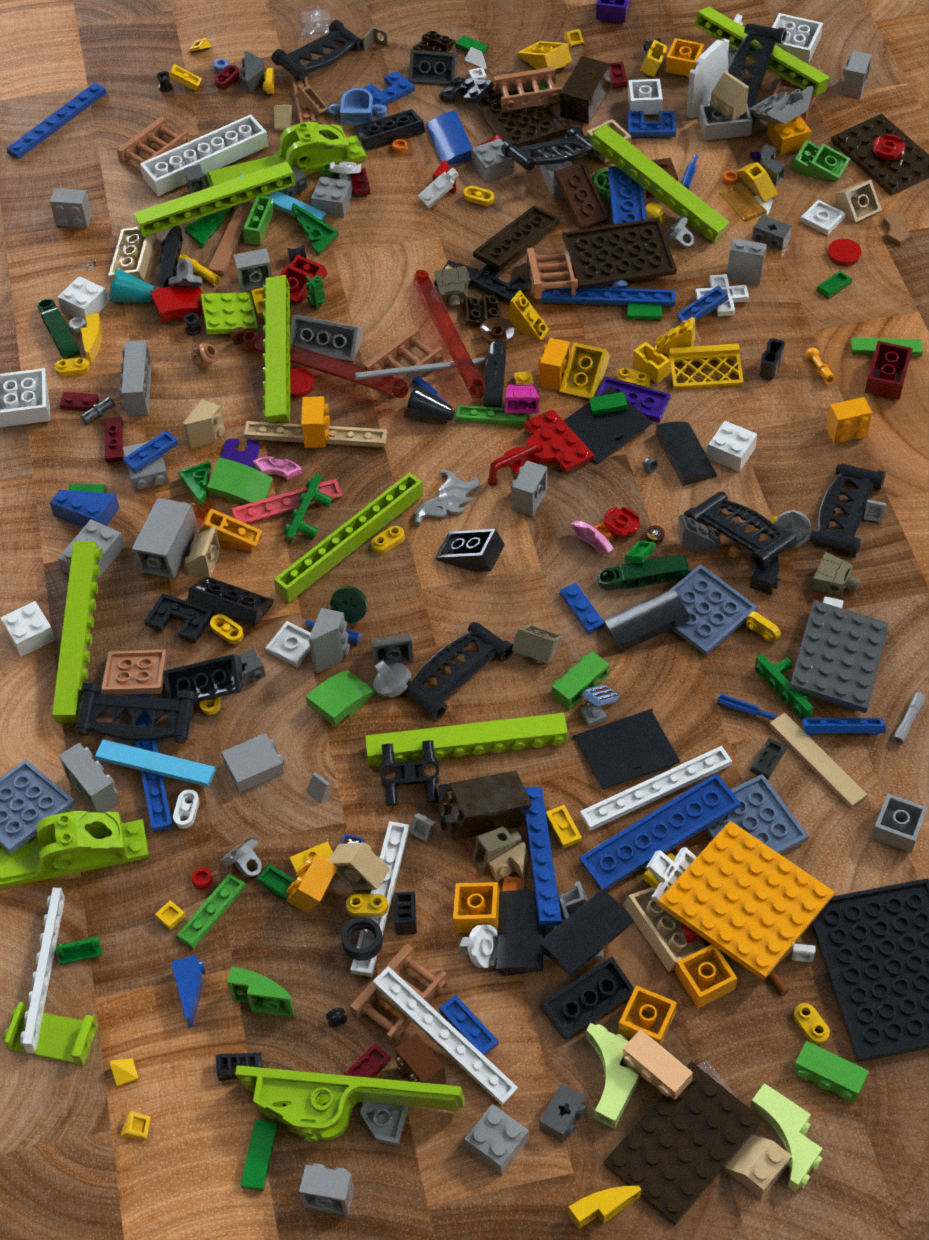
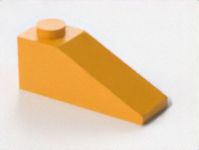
[199,508,262,548]

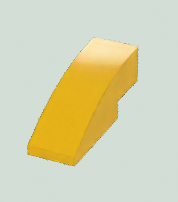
[81,312,102,364]
[568,1186,642,1229]

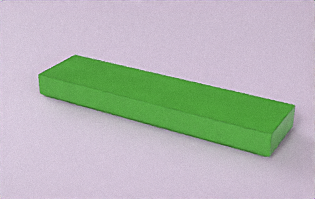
[851,337,923,356]
[456,405,528,426]
[176,873,246,950]

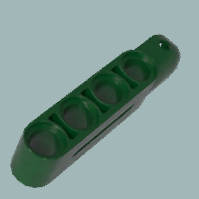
[37,298,80,359]
[598,555,691,590]

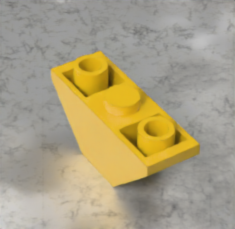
[737,162,778,203]
[508,290,549,340]
[655,317,696,354]

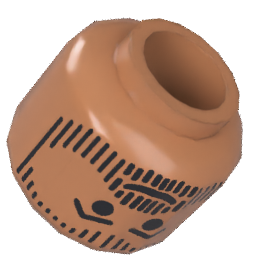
[191,343,216,368]

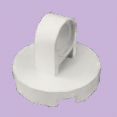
[329,162,361,181]
[459,925,498,968]

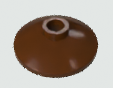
[480,317,514,343]

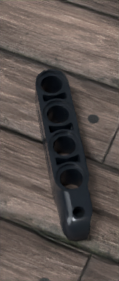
[484,340,506,408]

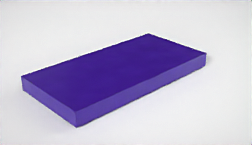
[595,376,671,423]

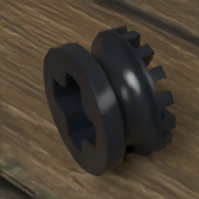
[326,1008,347,1028]

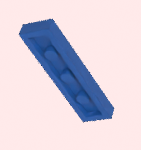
[802,718,886,735]

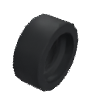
[341,917,383,961]

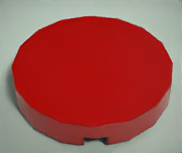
[872,134,905,160]
[828,239,862,266]
[290,368,314,398]
[603,507,640,537]

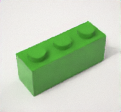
[243,195,274,246]
[552,651,610,710]
[793,1041,869,1102]

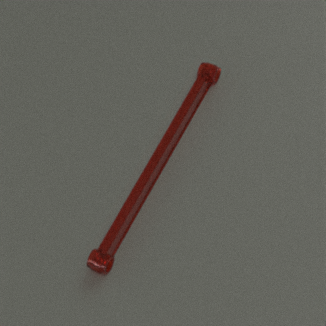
[413,270,486,399]
[243,330,408,398]

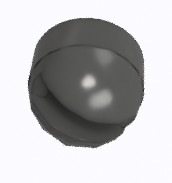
[642,457,658,473]

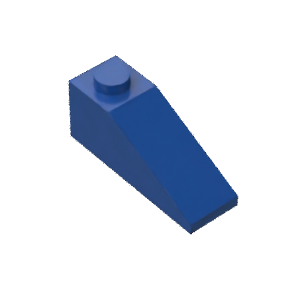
[171,954,206,1028]

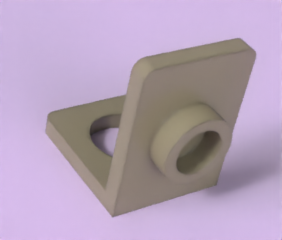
[362,26,388,50]

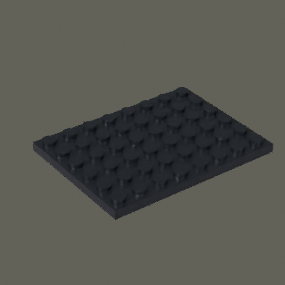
[811,878,929,1063]

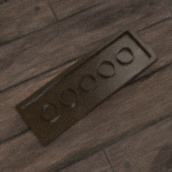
[473,206,560,271]

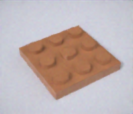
[101,650,167,695]

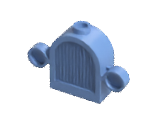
[328,88,387,125]

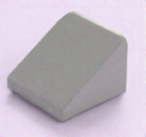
[307,772,331,803]

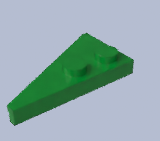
[292,203,339,256]
[184,207,234,248]
[178,461,212,505]

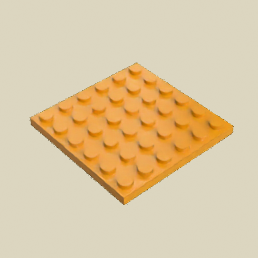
[657,821,835,981]

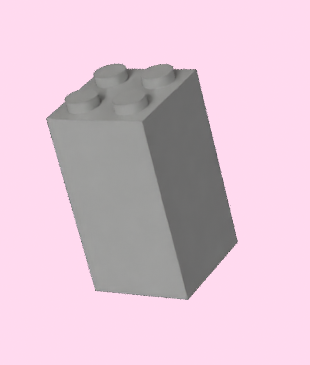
[132,498,199,579]

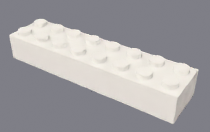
[140,115,269,196]

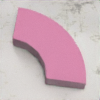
[253,457,302,480]
[570,520,614,553]

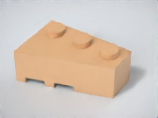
[623,1029,693,1100]

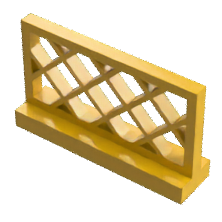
[668,344,744,389]

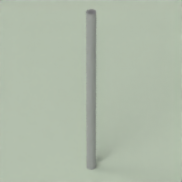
[354,357,486,380]

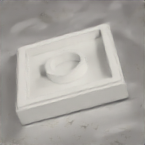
[800,200,846,236]
[265,621,311,668]

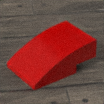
[279,254,328,304]
[150,286,203,323]

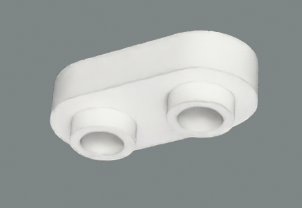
[173,789,199,829]

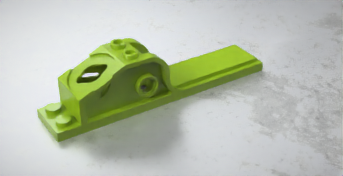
[205,122,367,187]
[0,811,149,889]
[235,1065,465,1143]

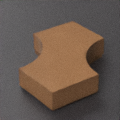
[883,210,911,246]

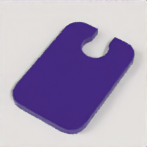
[221,438,260,469]

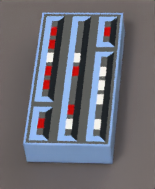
[583,685,620,707]

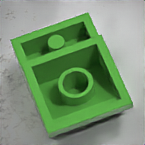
[790,140,851,181]
[207,457,273,505]
[305,670,376,726]
[227,966,295,1018]

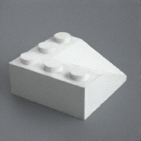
[772,13,823,64]
[0,368,50,427]

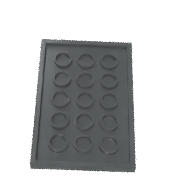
[789,600,889,713]

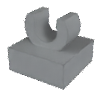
[863,499,886,523]
[580,702,607,727]
[409,813,436,842]

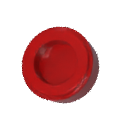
[191,868,213,890]

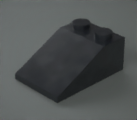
[435,529,505,572]

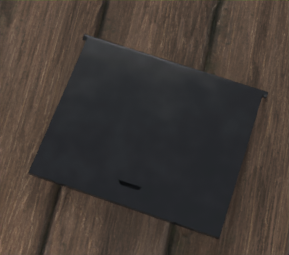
[563,386,653,464]
[572,709,680,790]

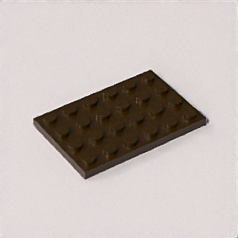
[474,87,567,147]
[831,113,929,196]
[562,218,677,290]
[604,1061,763,1225]

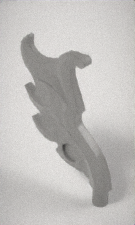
[413,469,479,526]

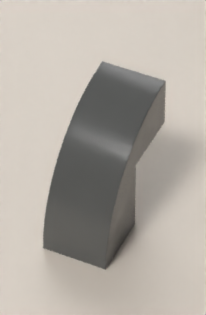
[760,144,786,186]

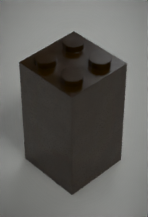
[560,56,611,124]
[439,771,532,840]

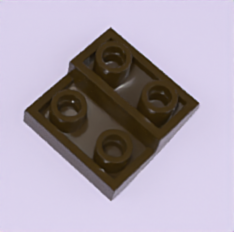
[413,31,455,53]
[463,294,501,327]

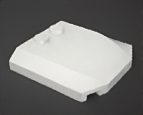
[686,39,730,118]

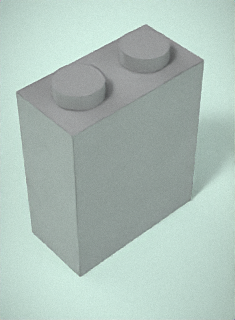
[727,238,767,285]
[123,441,169,491]
[222,733,285,793]

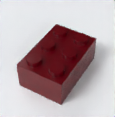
[865,341,913,400]

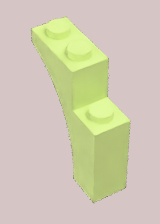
[586,1023,639,1129]
[750,1083,823,1193]

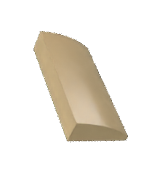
[108,227,156,281]
[623,887,706,972]

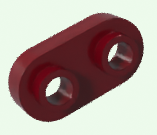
[214,65,239,89]

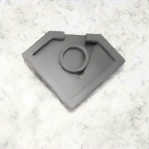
[360,1102,409,1147]

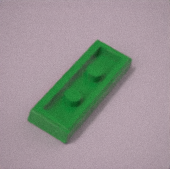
[240,1120,278,1191]

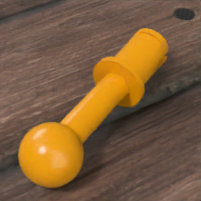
[805,347,835,384]

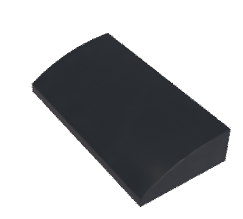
[354,109,425,150]
[656,422,717,486]
[188,576,274,625]
[604,589,690,652]
[163,654,242,703]
[539,889,634,977]
[496,890,544,976]
[539,956,634,1040]

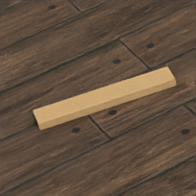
[769,713,868,809]

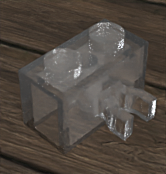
[300,5,331,35]

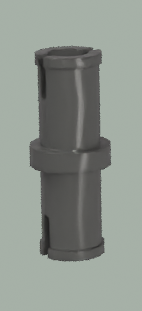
[80,396,116,425]

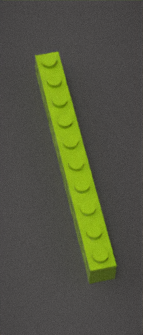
[694,6,830,96]
[589,124,730,243]
[134,162,296,237]
[263,275,290,424]
[274,472,423,603]
[52,541,102,723]
[365,713,568,767]

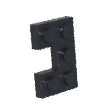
[439,77,494,103]
[471,264,531,304]
[144,593,214,643]

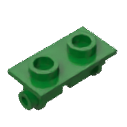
[305,275,325,310]
[56,936,102,965]

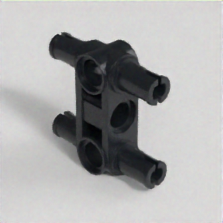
[380,740,440,806]

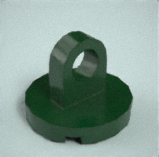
[330,586,368,623]

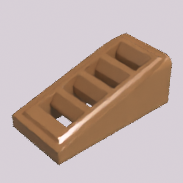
[295,85,328,115]

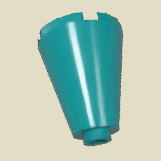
[109,269,155,303]

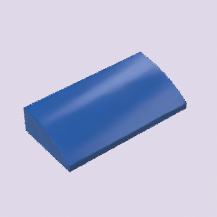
[426,110,472,165]

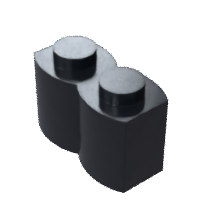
[759,338,785,380]

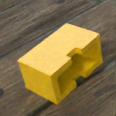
[640,40,668,77]
[633,342,671,383]

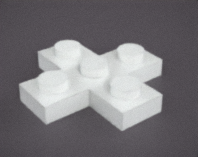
[695,274,749,317]
[646,847,697,903]

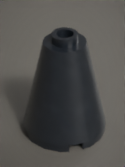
[404,384,455,424]

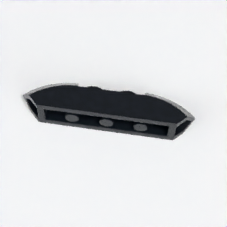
[155,225,183,288]

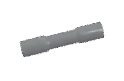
[892,692,926,745]

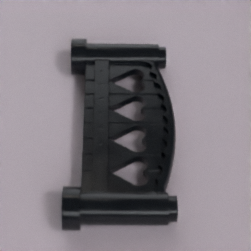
[271,20,363,80]
[729,23,787,118]
[501,127,600,170]
[809,463,886,557]
[684,491,797,569]
[402,622,514,721]
[76,682,198,744]

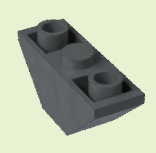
[242,51,264,93]
[677,514,722,553]

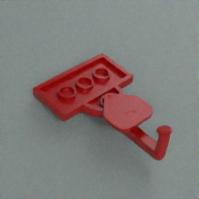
[488,409,595,486]

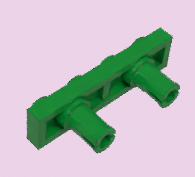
[283,473,333,544]
[755,654,814,718]

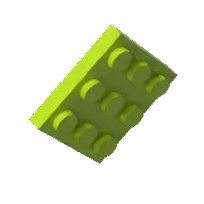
[200,292,258,334]

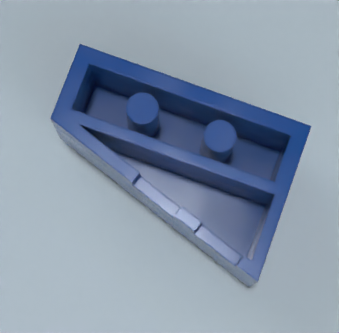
[50,489,120,527]

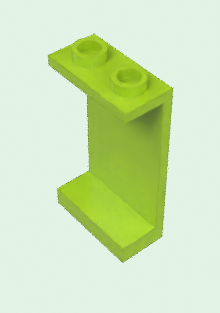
[4,1001,98,1065]

